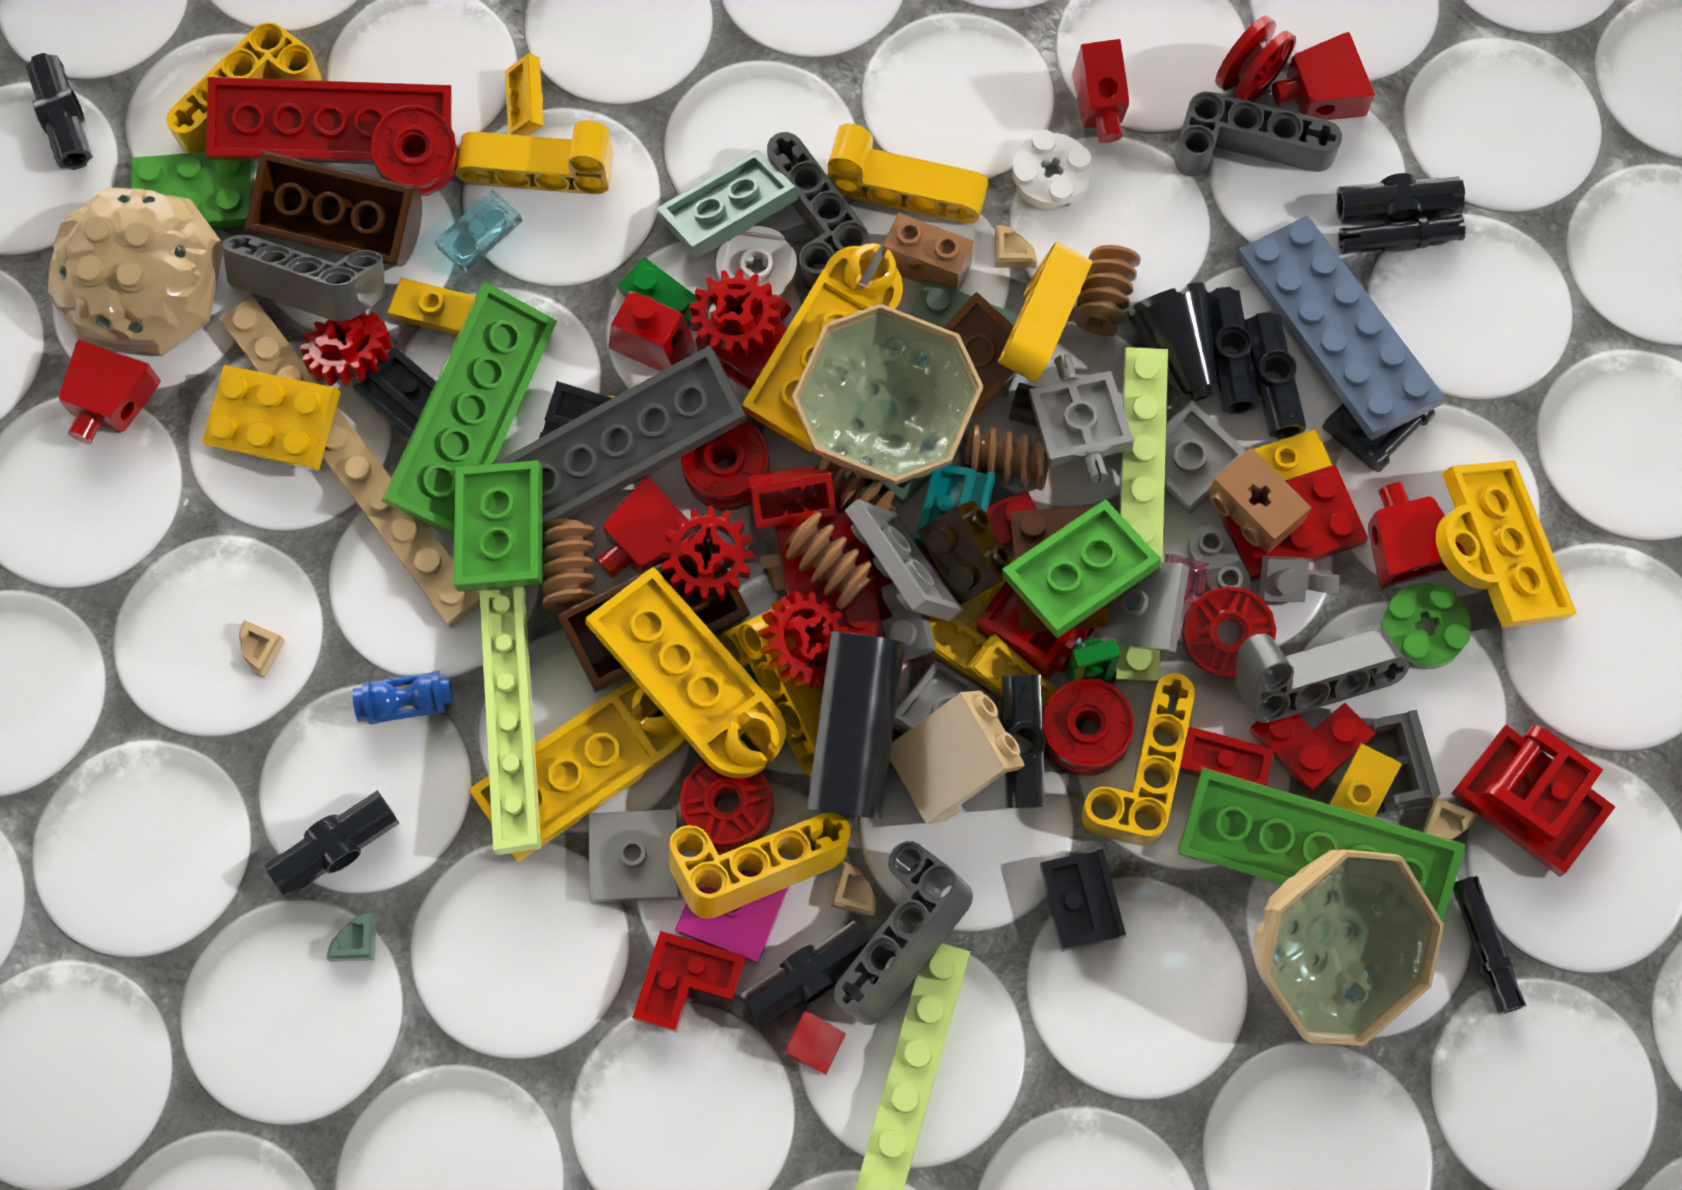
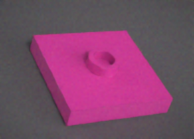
[675,851,790,964]

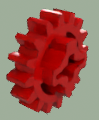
[689,269,780,359]
[300,312,392,386]
[660,506,755,602]
[758,591,849,689]

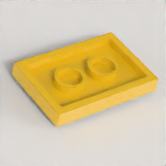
[202,365,341,471]

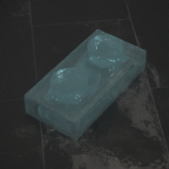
[435,189,523,273]

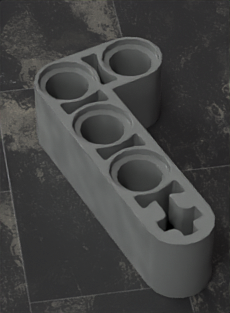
[1175,91,1342,177]
[767,132,869,290]
[222,235,386,321]
[1235,629,1409,723]
[834,841,973,1025]

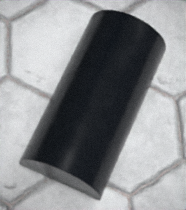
[807,631,905,819]

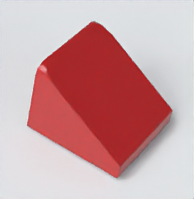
[785,1011,846,1075]

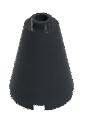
[1126,282,1218,402]

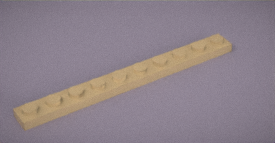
[219,296,480,627]

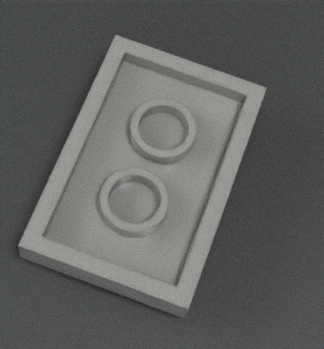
[845,499,964,622]

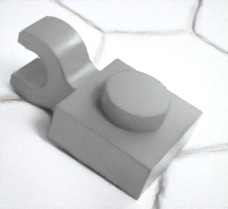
[1259,556,1340,602]
[881,582,936,662]

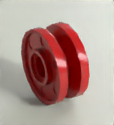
[1215,15,1297,102]
[371,105,458,196]
[681,421,771,511]
[1181,586,1277,677]
[1042,678,1134,776]
[679,761,775,853]

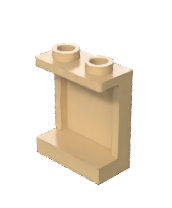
[890,691,1024,824]

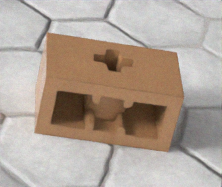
[882,212,974,291]
[1208,447,1312,554]

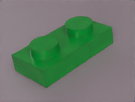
[618,257,697,328]
[1065,638,1120,683]

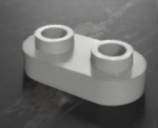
[1187,524,1250,592]

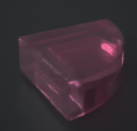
[1164,553,1209,604]

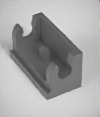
[1366,710,1441,813]

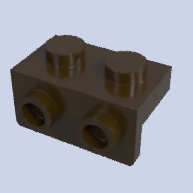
[917,500,1012,605]

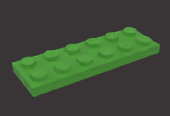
[381,282,557,537]
[1177,767,1466,922]

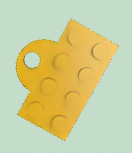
[1436,460,1577,629]

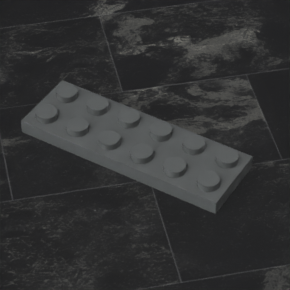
[494,345,748,532]

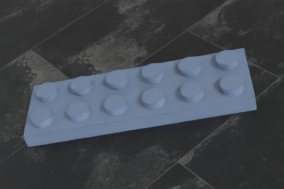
[1237,215,1445,440]

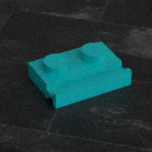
[915,465,995,546]

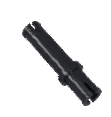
[1338,214,1466,254]
[1453,876,1527,1015]

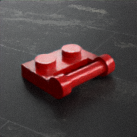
[1483,725,1604,842]

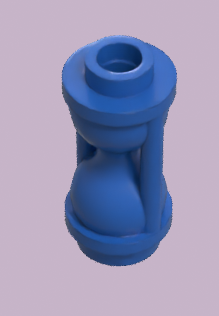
[352,670,453,725]

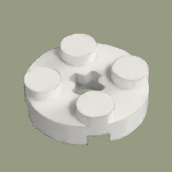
[1012,130,1092,211]
[716,226,797,299]

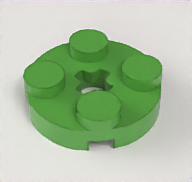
[1381,583,1471,669]

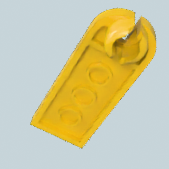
[742,243,903,452]
[585,566,786,778]
[468,679,687,863]

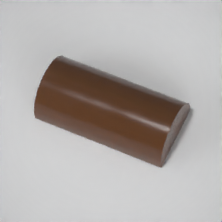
[244,150,422,267]
[557,540,750,693]

